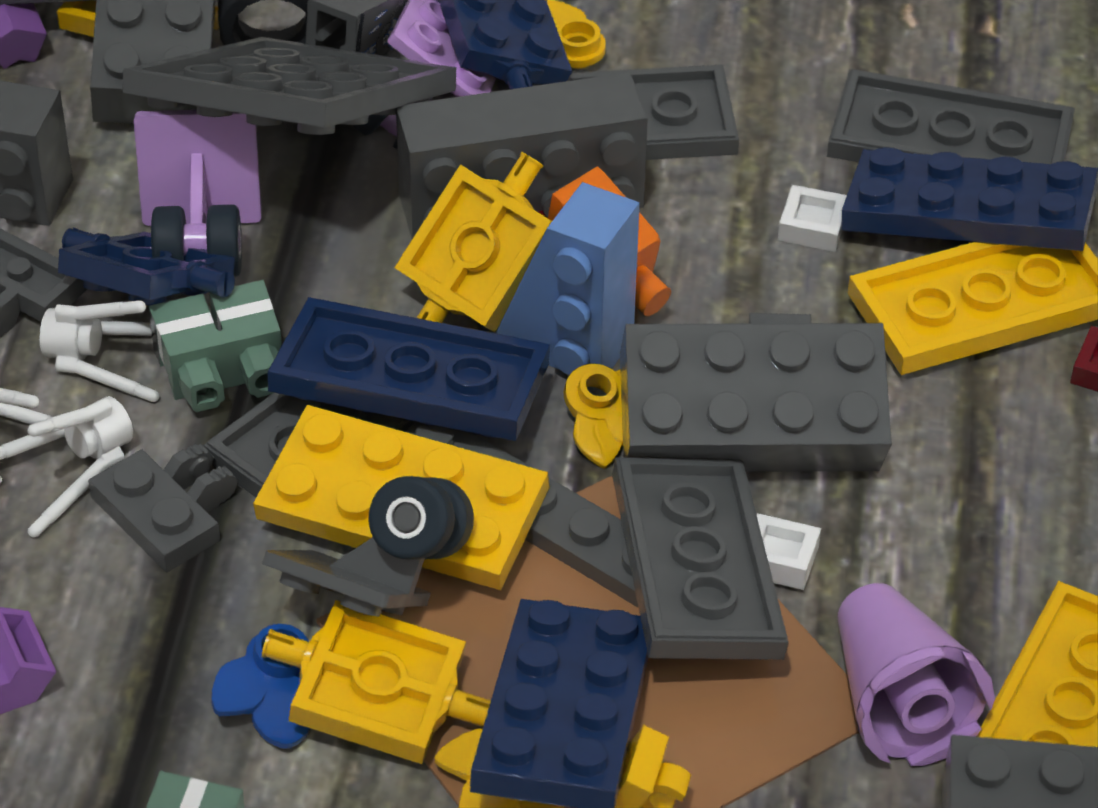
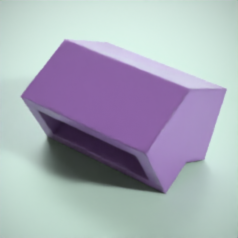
[0,3,47,69]
[0,607,56,714]

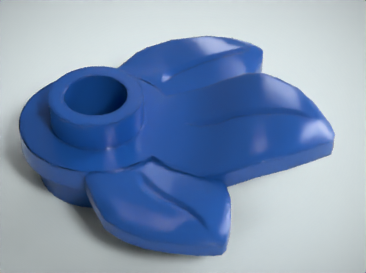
[211,624,311,749]

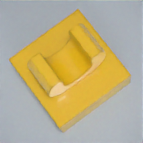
[615,725,691,808]

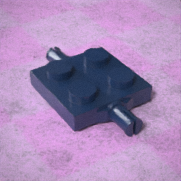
[438,0,572,89]
[58,227,235,305]

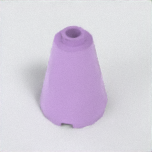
[838,583,995,766]

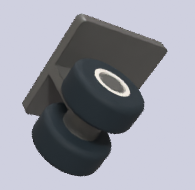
[262,476,474,617]

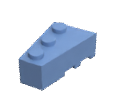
[496,182,640,375]

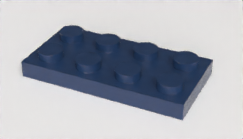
[842,147,1098,251]
[268,297,550,441]
[470,599,649,808]

